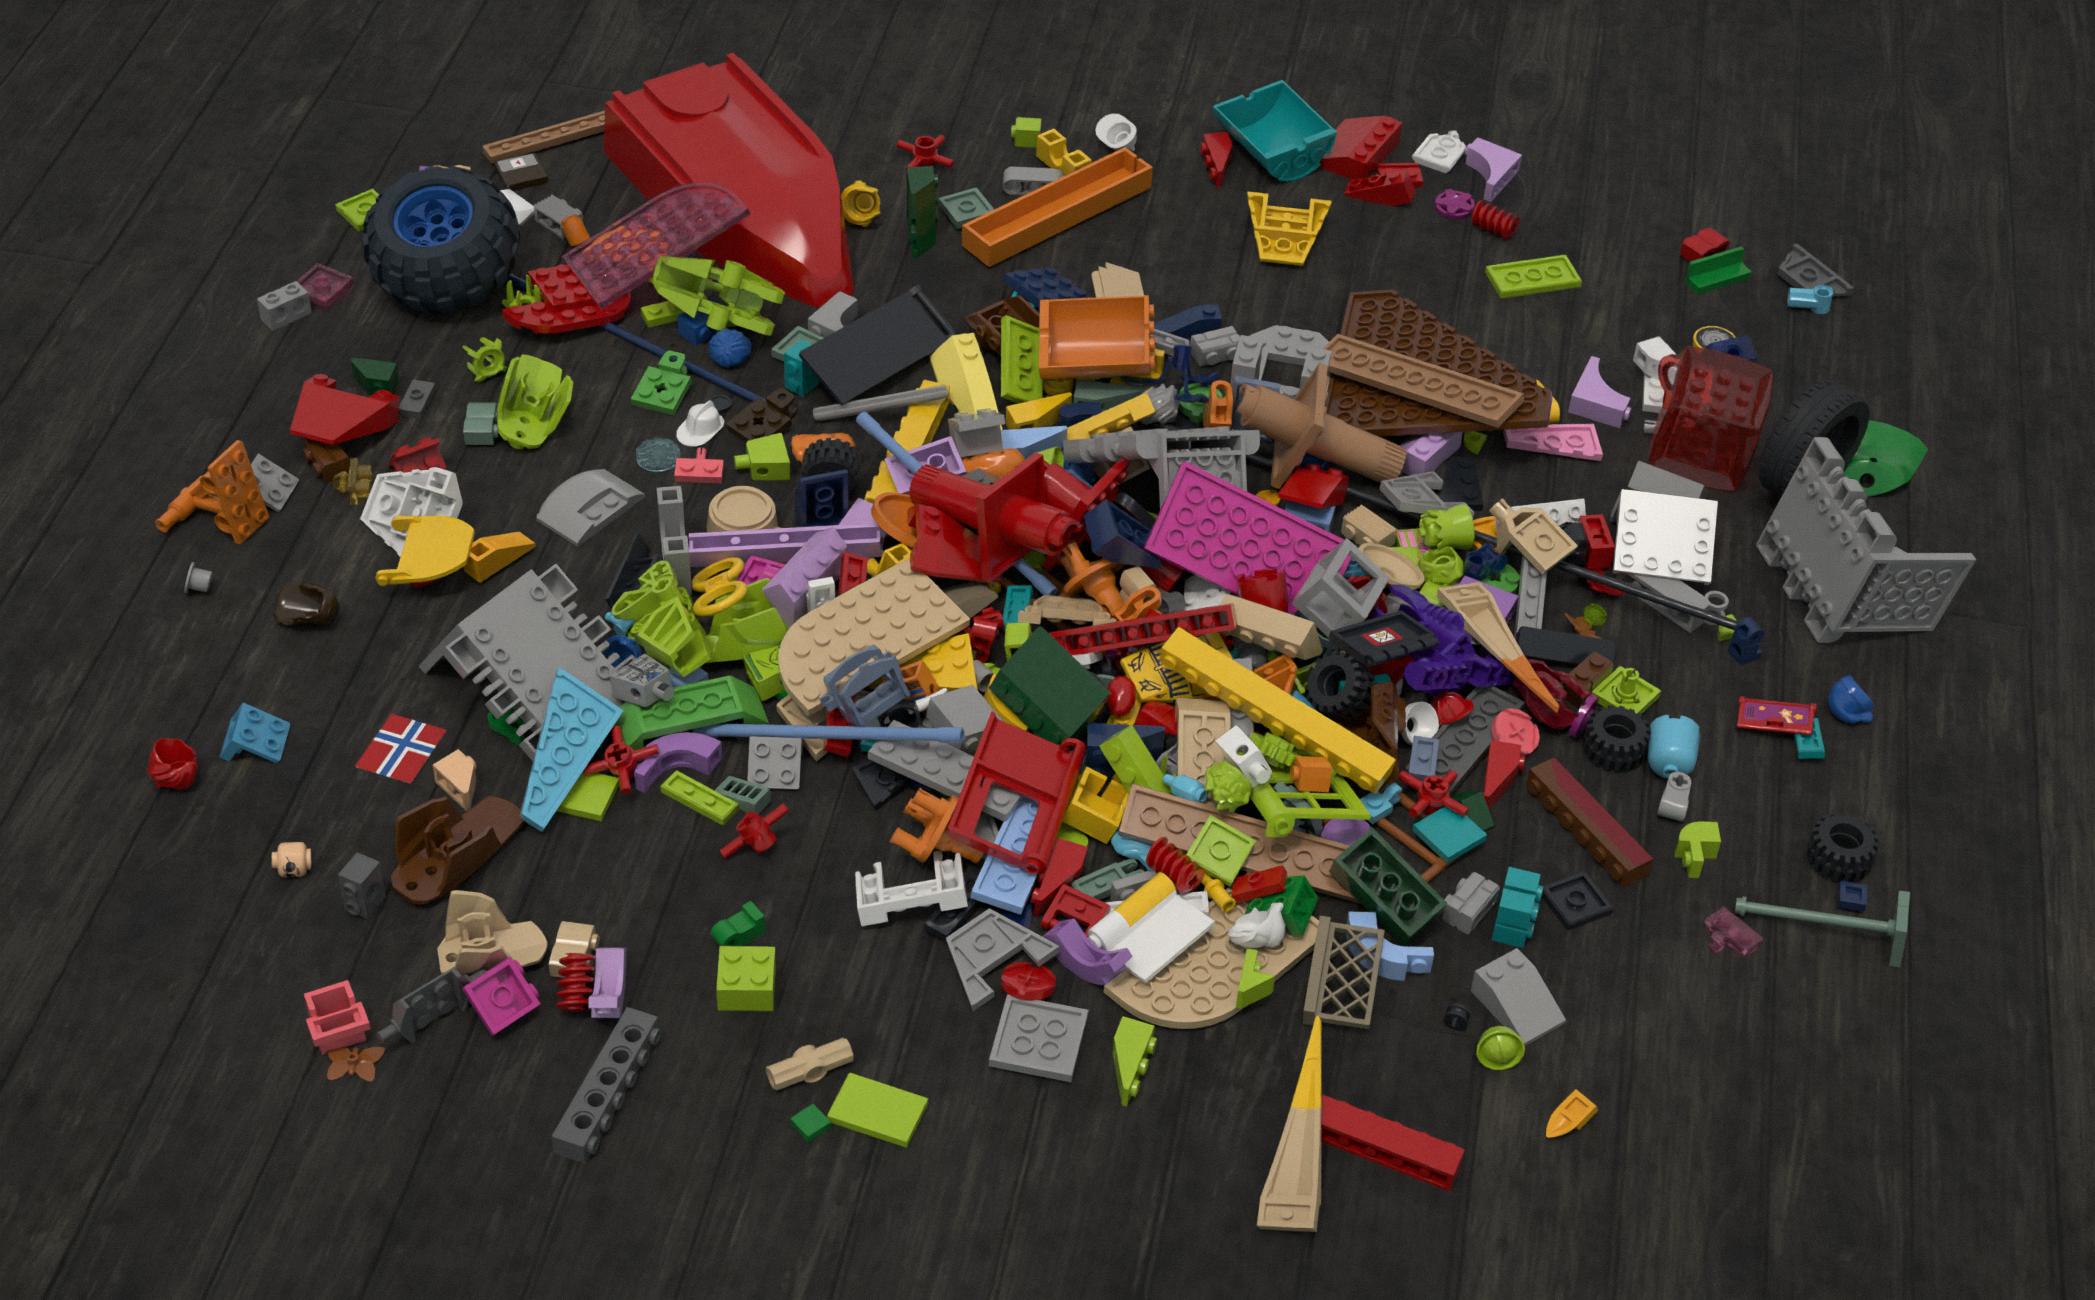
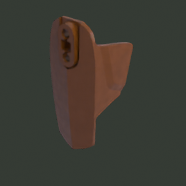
[391,796,525,904]

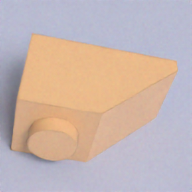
[433,749,476,811]

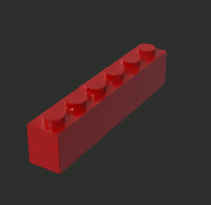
[1321,1093,1465,1192]

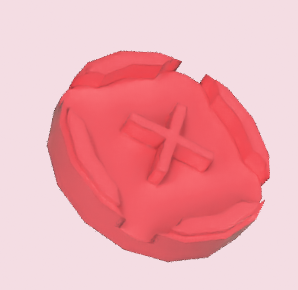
[1491,708,1540,756]

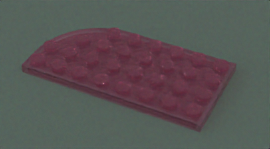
[562,183,751,309]

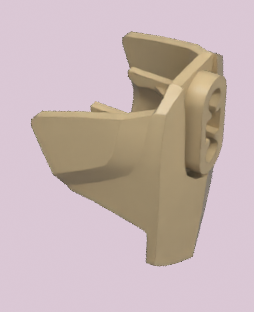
[437,890,548,977]

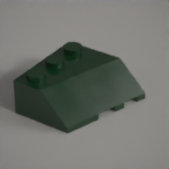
[907,166,939,259]

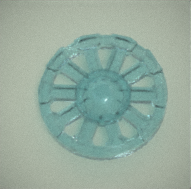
[636,437,680,472]

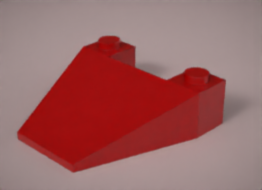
[290,374,400,445]

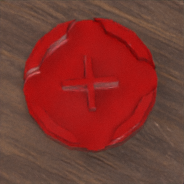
[1001,962,1056,1001]

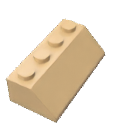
[1219,593,1323,660]

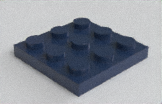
[1003,266,1091,309]

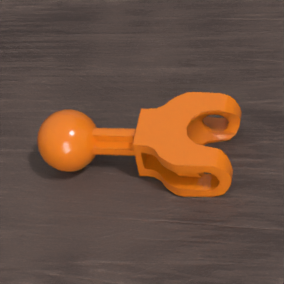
[1203,380,1233,428]
[1081,586,1162,658]

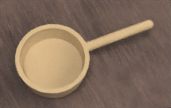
[707,486,780,532]

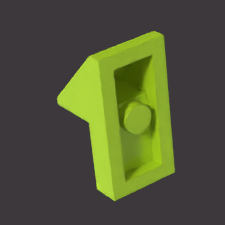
[1236,948,1275,1009]

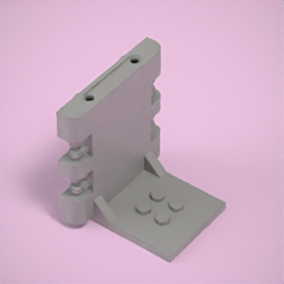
[1063,426,1260,509]
[1756,437,1976,643]
[419,564,635,762]

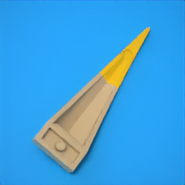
[1257,1015,1321,1232]

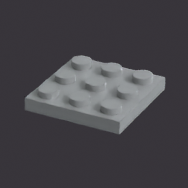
[989,994,1088,1082]

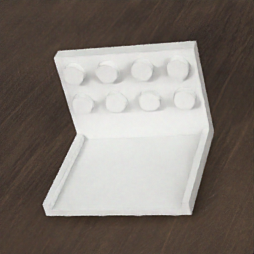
[1610,489,1718,585]

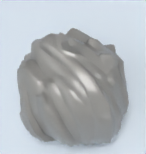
[1140,384,1181,425]

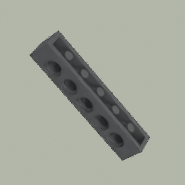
[552,1007,661,1164]

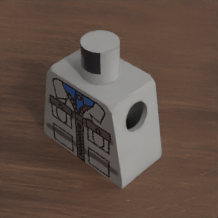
[610,654,674,707]

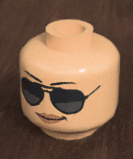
[272,842,311,877]

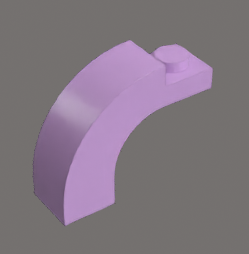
[589,948,627,1018]

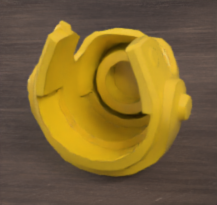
[841,180,881,227]

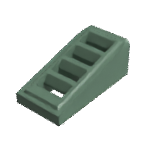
[714,776,771,814]

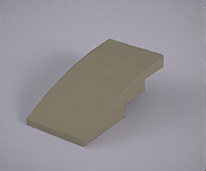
[942,581,999,618]

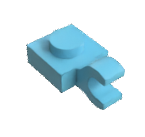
[1360,783,1402,824]

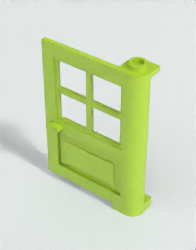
[1237,749,1371,837]

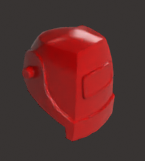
[1135,701,1177,735]

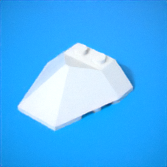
[360,467,463,557]

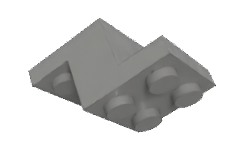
[948,408,1005,457]

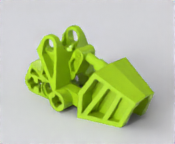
[652,256,785,336]
[612,561,711,677]

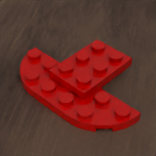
[502,264,631,334]

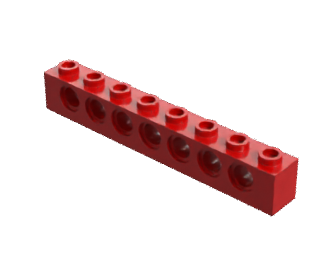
[1049,603,1238,655]

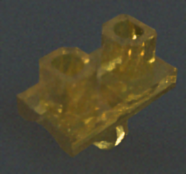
[333,458,373,505]

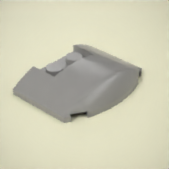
[536,469,645,547]

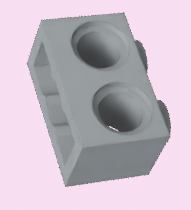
[257,281,312,331]

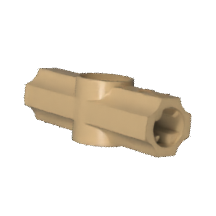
[766,1038,853,1090]

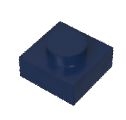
[1838,881,1867,912]

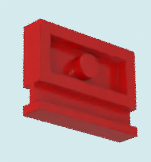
[1377,163,1423,188]

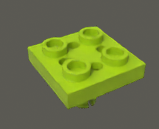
[1591,666,1661,714]

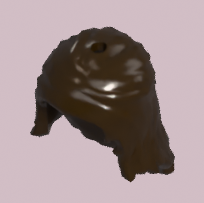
[273,581,340,626]

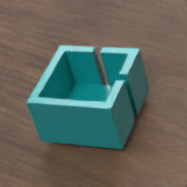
[1492,867,1543,948]

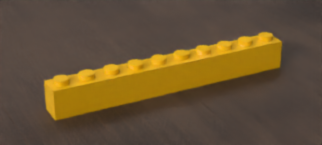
[1159,627,1396,794]

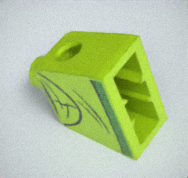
[742,646,785,701]

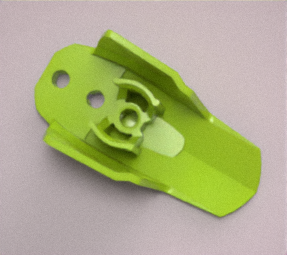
[497,355,573,449]
[705,578,790,663]

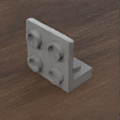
[251,454,299,512]
[748,736,803,790]

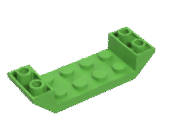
[610,676,769,751]

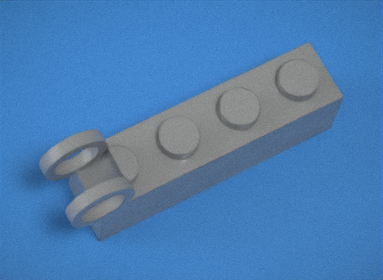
[1616,572,1729,633]

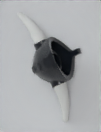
[865,688,948,728]

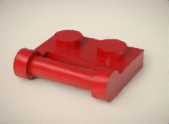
[1041,884,1111,938]

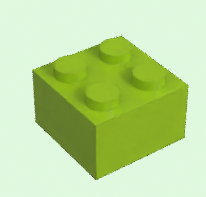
[717,946,776,1011]

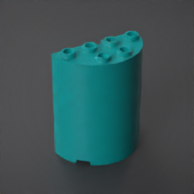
[1213,80,1337,181]

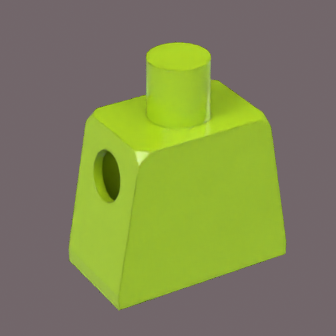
[734,433,790,480]

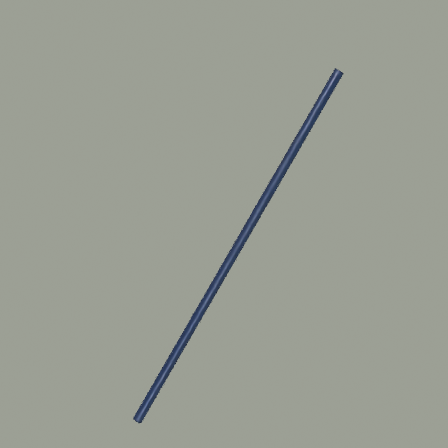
[507,274,767,402]

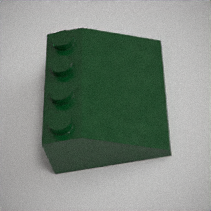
[989,626,1112,751]

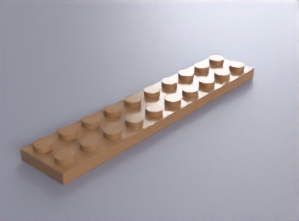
[1322,334,1525,428]
[1118,784,1361,904]

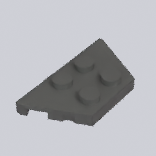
[1777,243,1854,296]

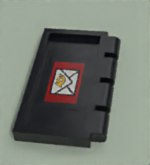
[1328,610,1439,666]

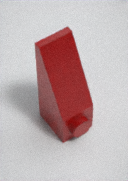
[1483,740,1525,809]

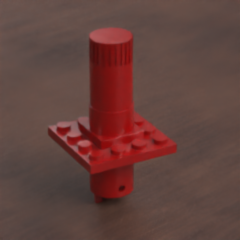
[909,452,1081,583]
[1042,457,1186,593]

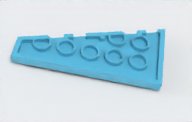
[519,667,624,832]

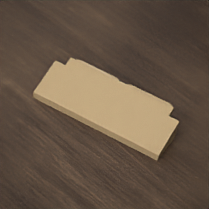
[1092,262,1144,298]

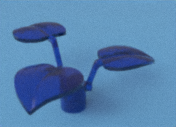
[1120,345,1219,404]

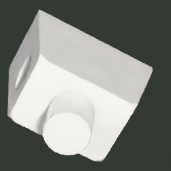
[1216,725,1272,788]

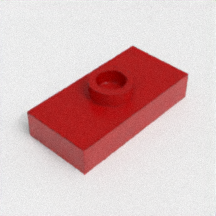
[1231,865,1287,903]

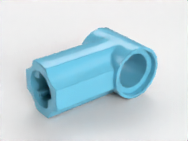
[1787,285,1833,314]

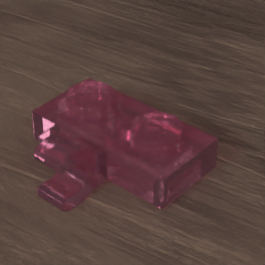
[1704,906,1764,958]

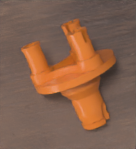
[1060,542,1125,619]
[890,788,984,863]

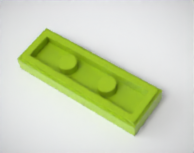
[660,770,739,826]

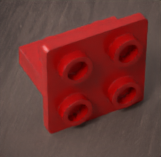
[387,437,446,473]

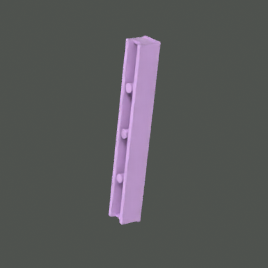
[689,523,883,567]

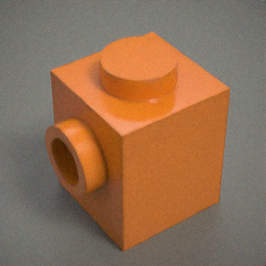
[1290,756,1333,792]

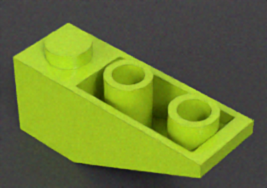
[1113,1016,1157,1106]

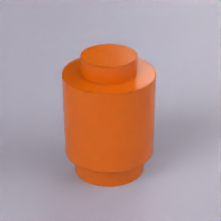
[560,214,590,248]

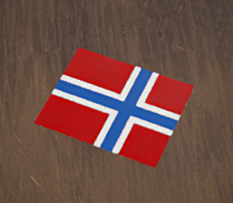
[355,714,447,783]

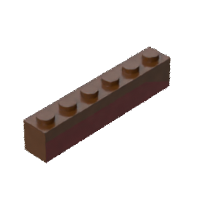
[1526,758,1653,888]

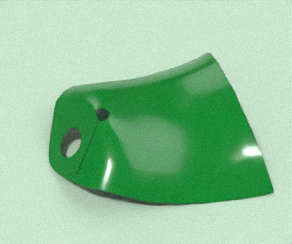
[1843,420,1928,497]

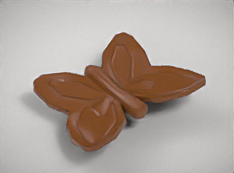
[1565,613,1601,639]
[327,1047,386,1081]

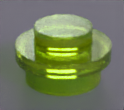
[1583,603,1607,625]

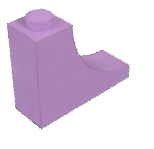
[1465,138,1522,202]
[1568,356,1632,428]

